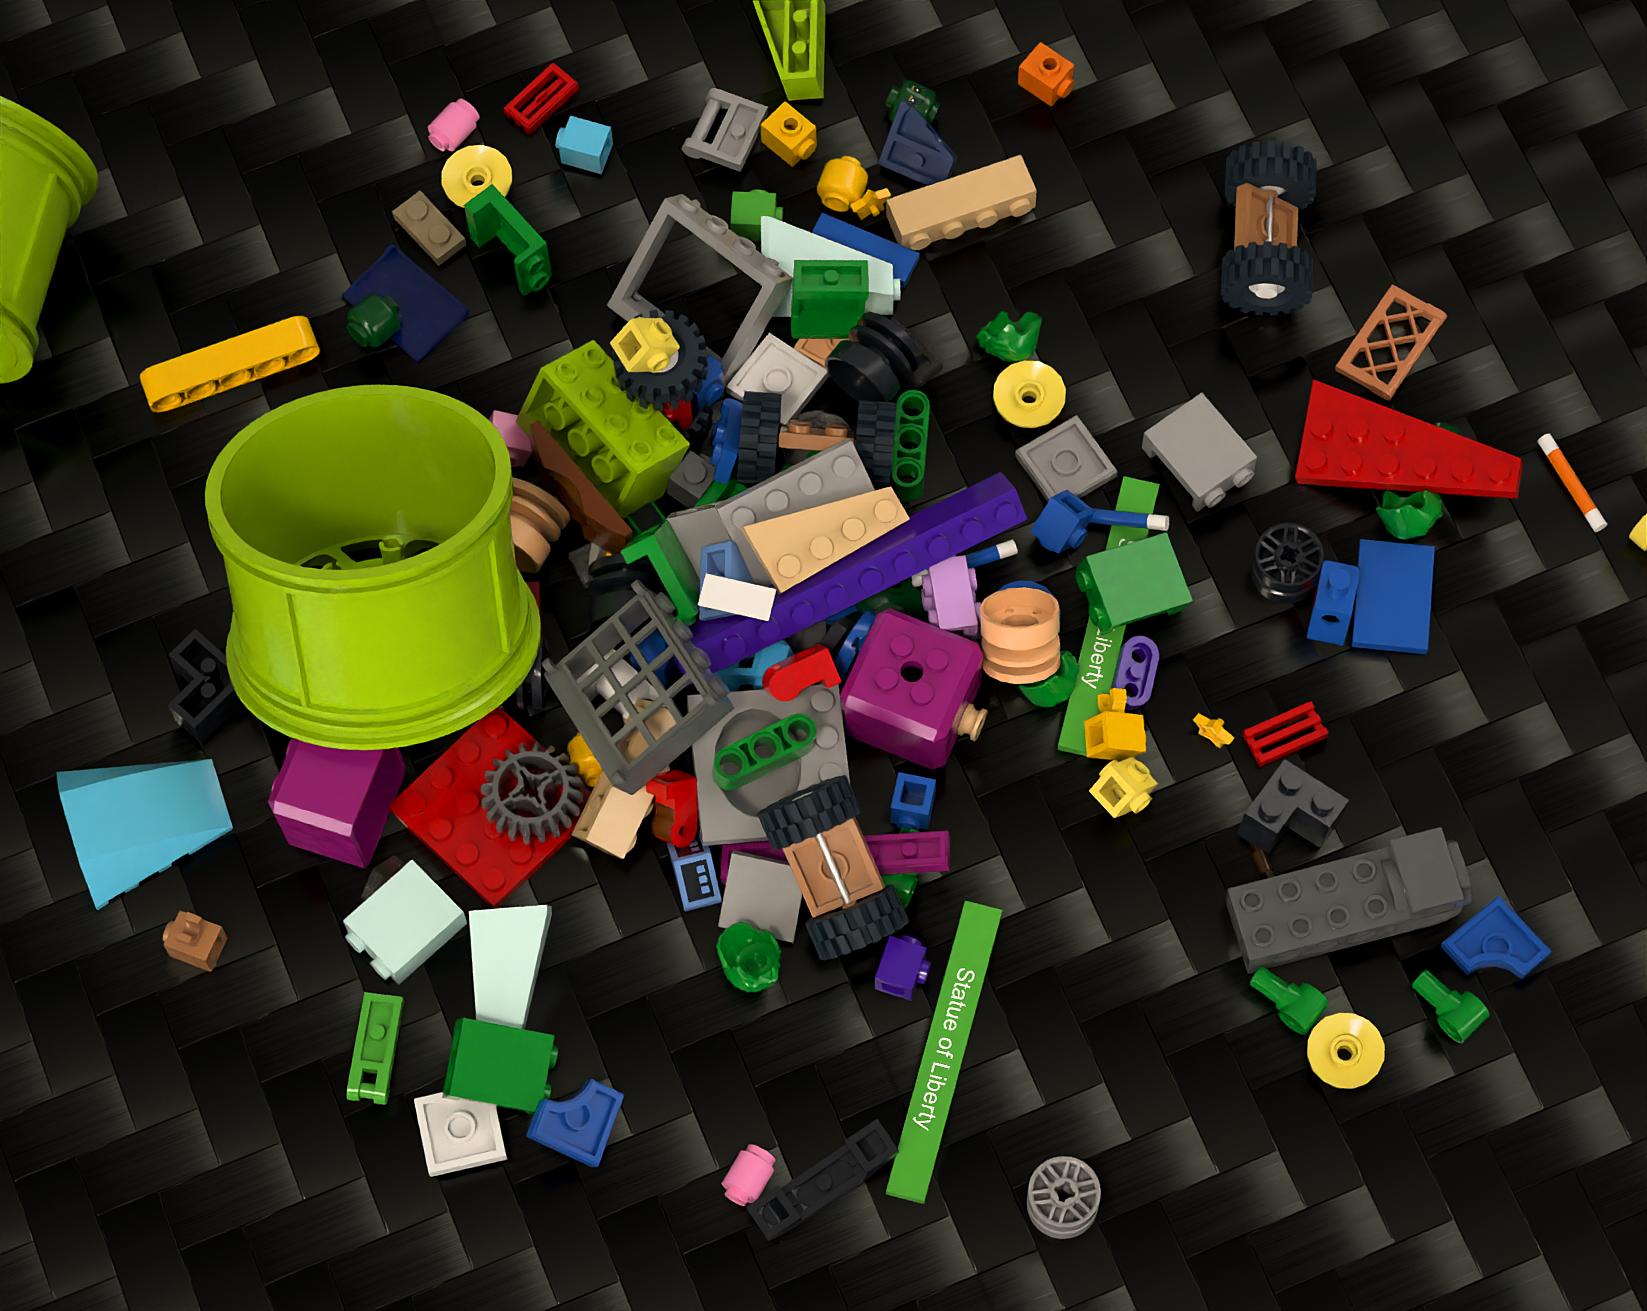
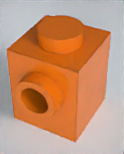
[1018,42,1075,107]

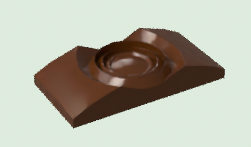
[530,420,633,555]

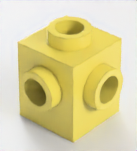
[610,317,680,373]
[1089,757,1158,818]

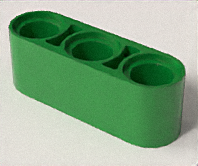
[891,390,930,502]
[712,713,817,791]

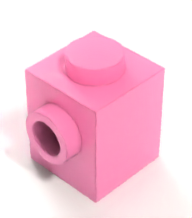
[489,410,532,467]

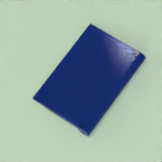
[342,244,470,362]

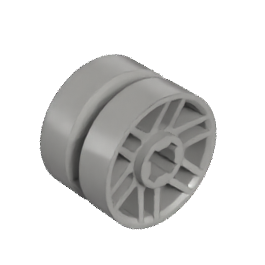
[1027,1156,1101,1239]

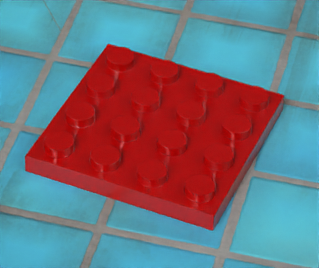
[388,710,592,909]

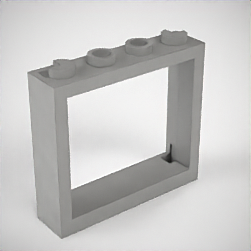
[607,194,793,387]

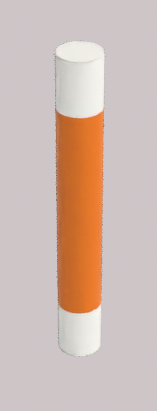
[1537,434,1607,532]

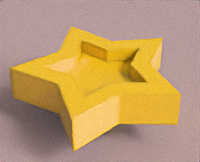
[850,188,891,220]
[1193,713,1234,748]

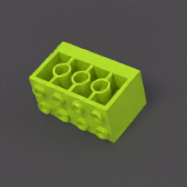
[516,340,690,519]

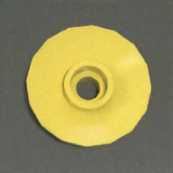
[441,145,512,208]
[993,360,1066,428]
[1307,1013,1385,1089]

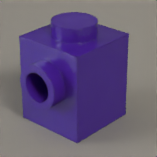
[875,935,931,1001]

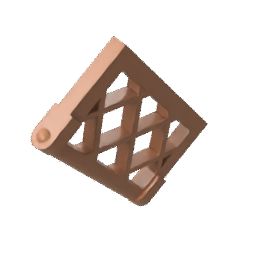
[1335,284,1447,400]

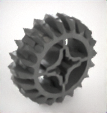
[480,742,584,845]

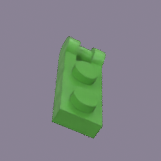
[347,992,404,1105]

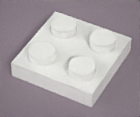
[726,333,828,428]
[414,1092,507,1177]

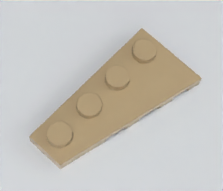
[741,486,910,594]

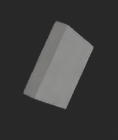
[1015,415,1118,502]
[718,850,803,942]

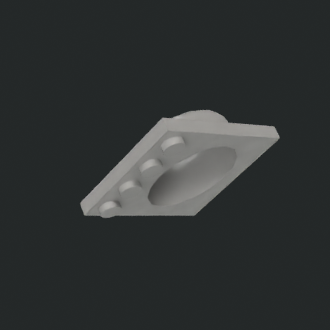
[714,438,875,587]
[687,684,850,846]

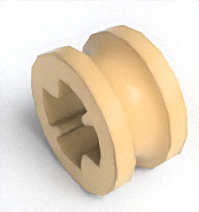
[957,703,988,741]

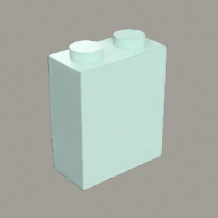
[343,860,467,985]

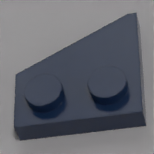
[878,99,958,186]

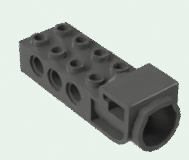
[1226,827,1472,974]

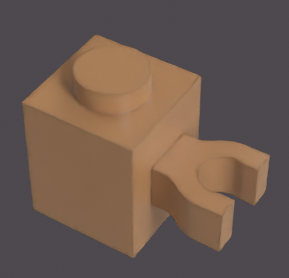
[163,911,227,972]

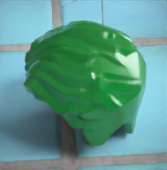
[976,311,1042,362]
[1376,490,1443,540]
[1018,650,1080,708]
[717,922,782,993]

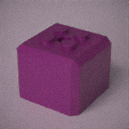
[840,608,983,770]
[268,738,406,868]

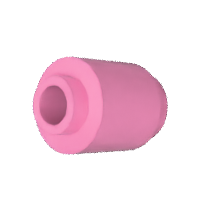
[428,99,480,151]
[722,1144,776,1206]

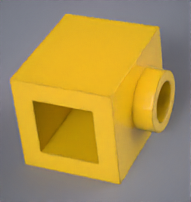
[760,102,817,167]

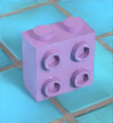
[921,555,982,642]

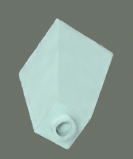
[761,216,900,317]
[469,905,552,1030]

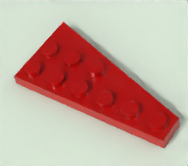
[1295,379,1523,499]

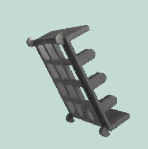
[541,579,734,795]

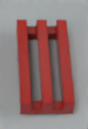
[504,63,579,135]
[1243,701,1328,767]

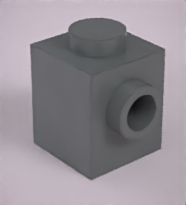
[666,450,715,509]

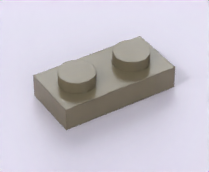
[392,191,466,266]

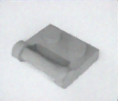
[682,88,768,172]

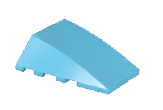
[56,759,234,910]

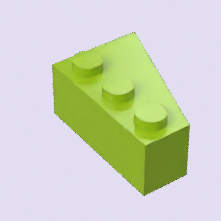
[753,0,825,101]

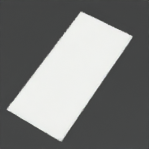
[698,574,776,621]

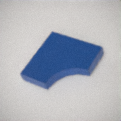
[1441,895,1552,979]
[526,1079,625,1167]

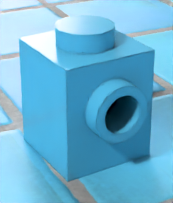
[555,116,613,174]

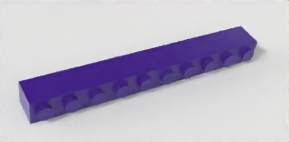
[664,472,1027,685]

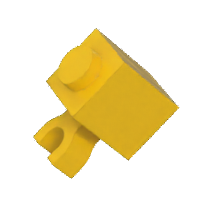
[1084,688,1146,761]

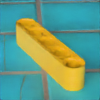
[139,316,320,412]

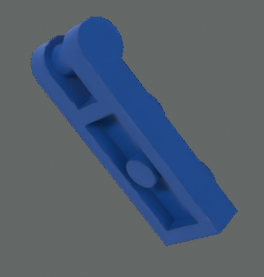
[709,398,743,484]

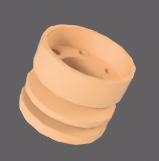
[509,478,570,574]
[980,587,1061,684]

